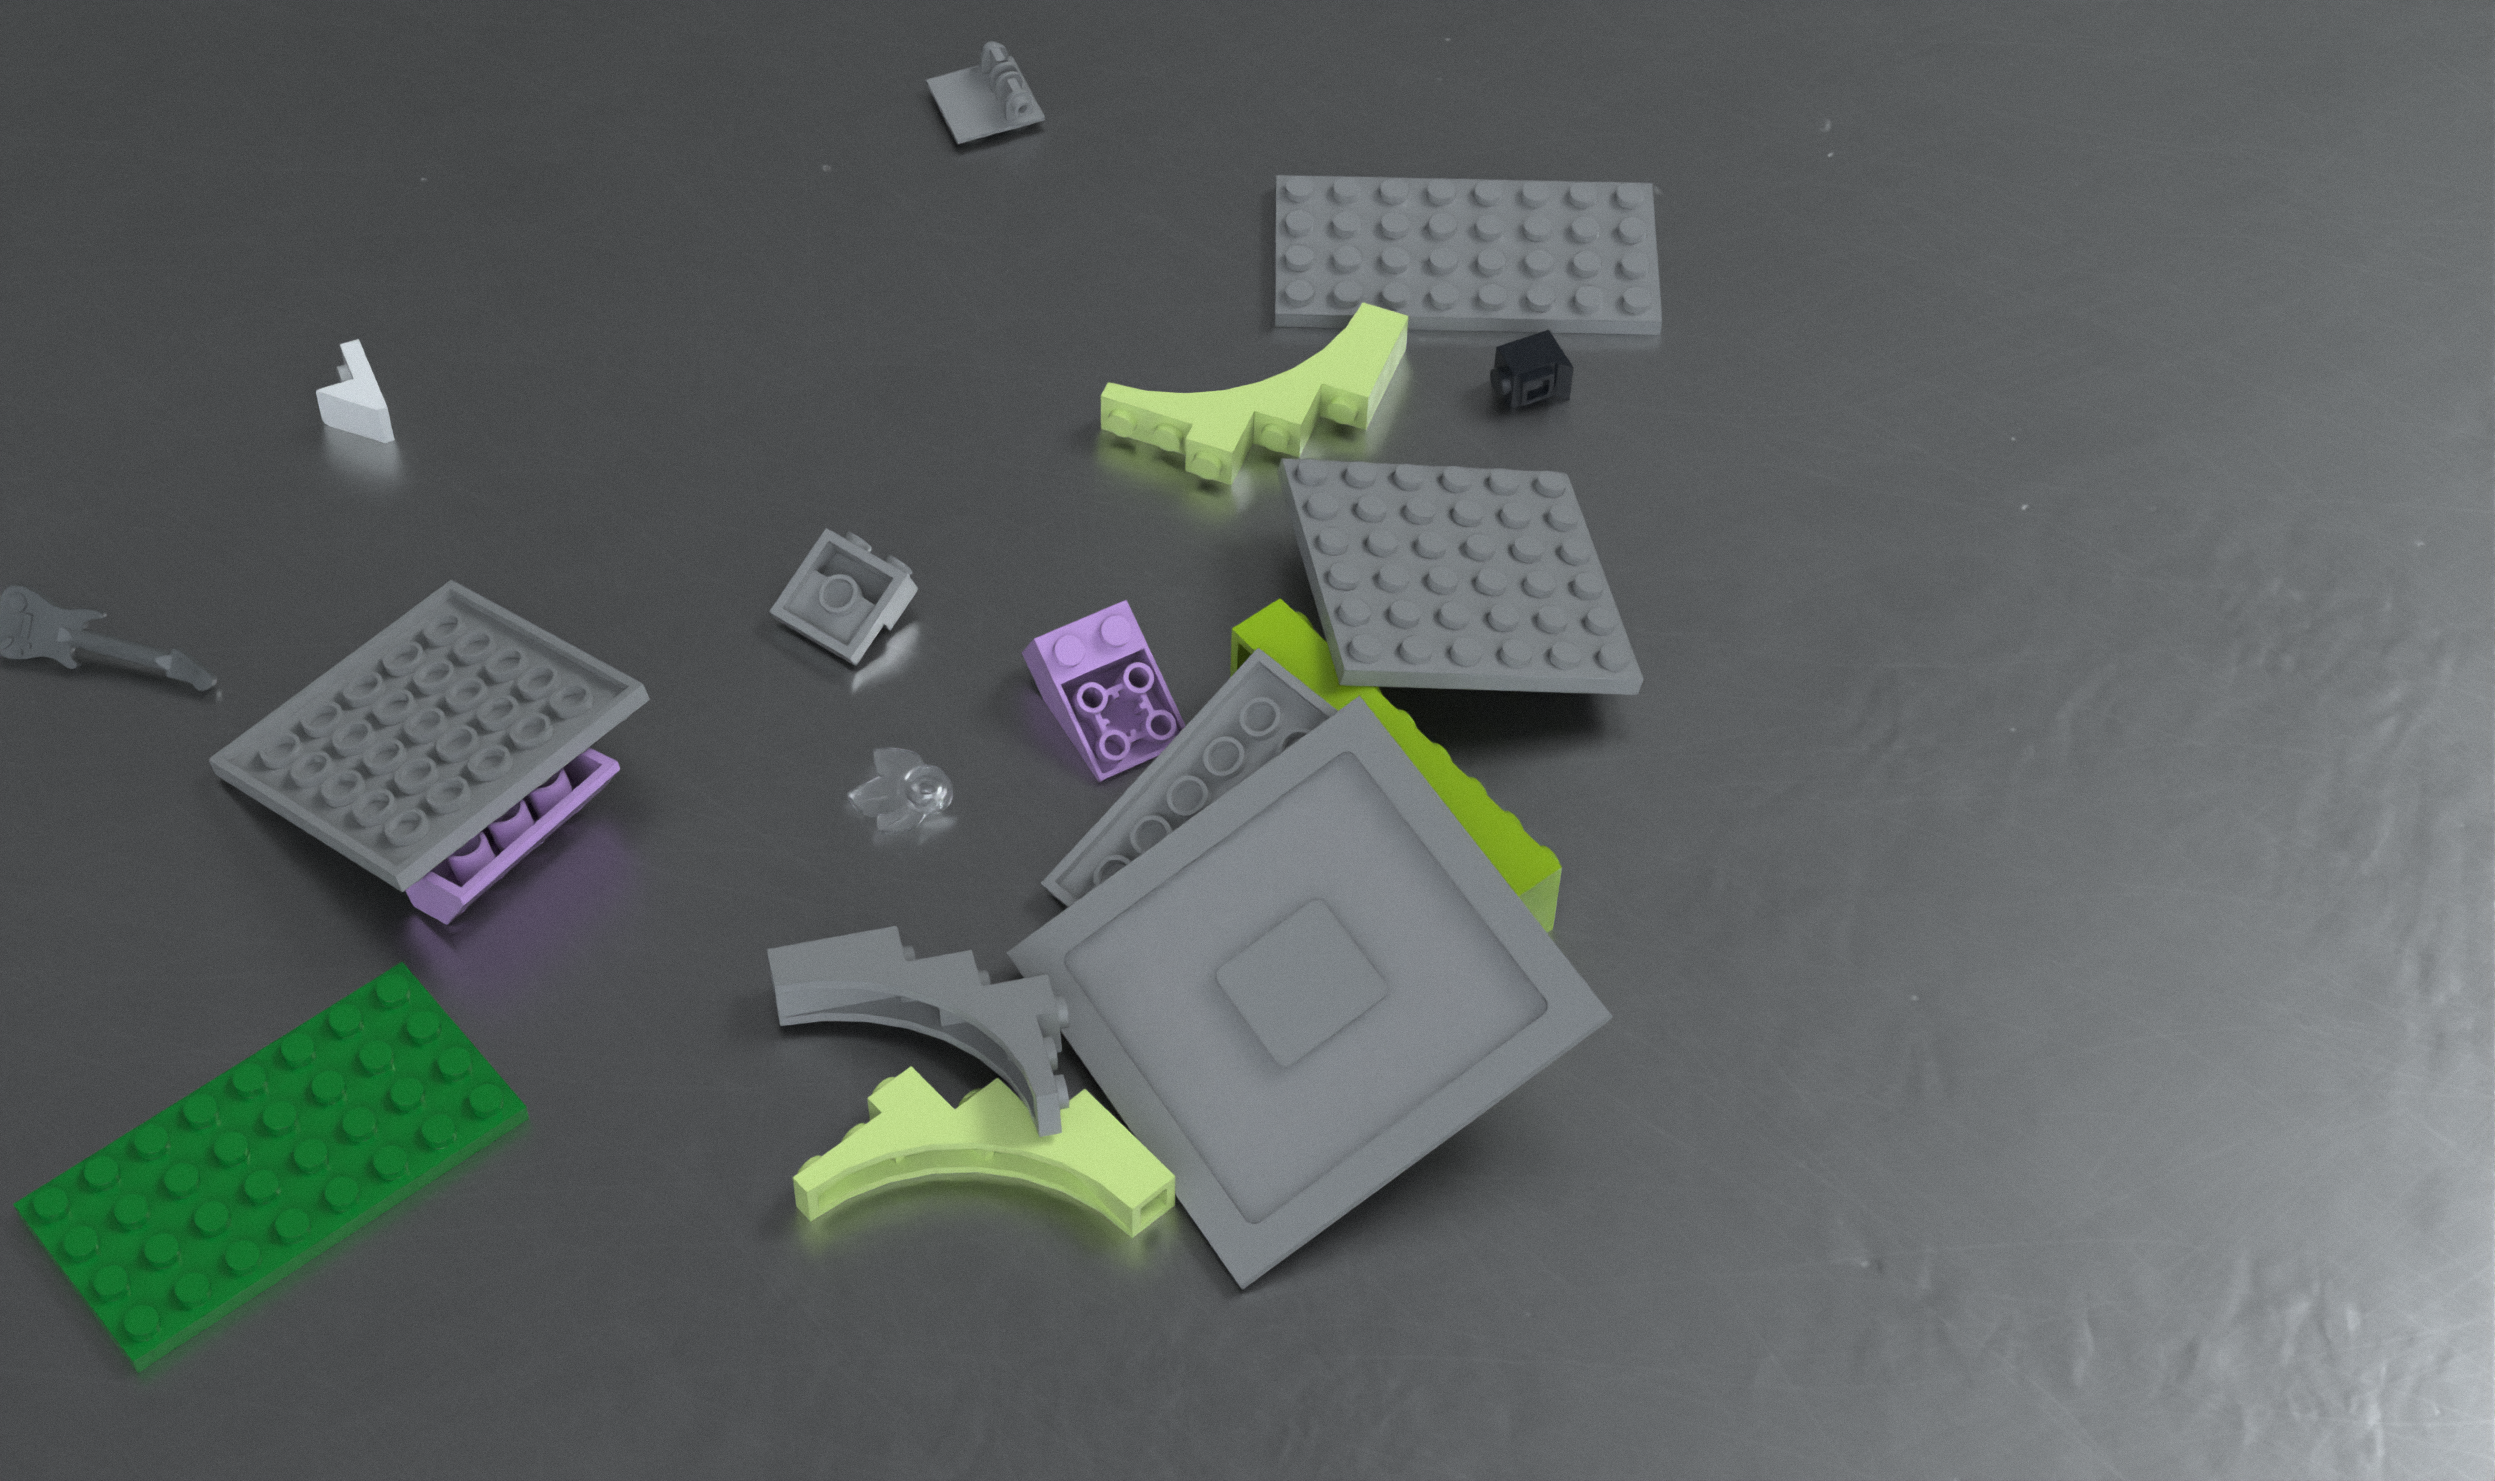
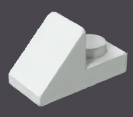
[316,339,395,443]

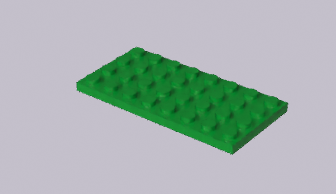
[13,962,529,1373]

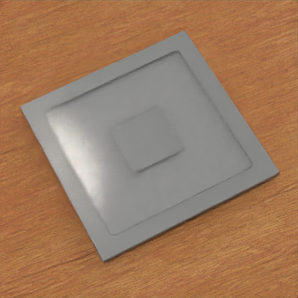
[1006,696,1613,1290]

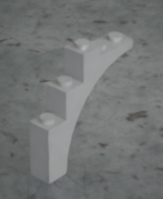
[766,926,1069,1137]

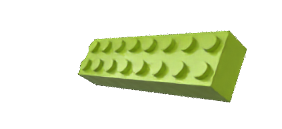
[1230,598,1562,933]

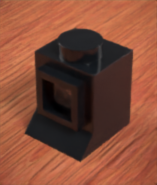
[1490,330,1574,408]

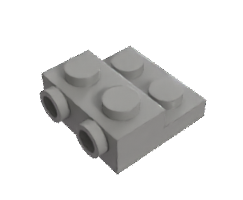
[769,528,918,666]

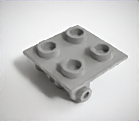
[926,41,1045,144]

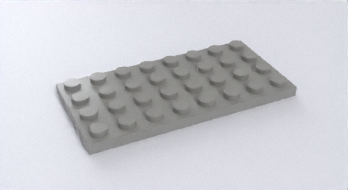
[1275,175,1662,335]

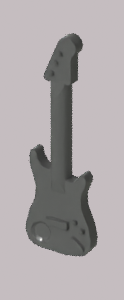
[0,584,217,691]

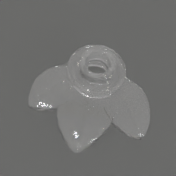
[846,747,953,835]

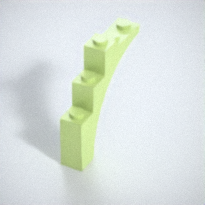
[1101,303,1409,485]
[793,1066,1175,1238]

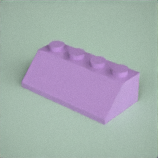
[405,748,620,925]

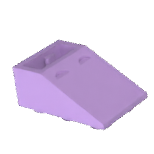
[1022,600,1186,782]

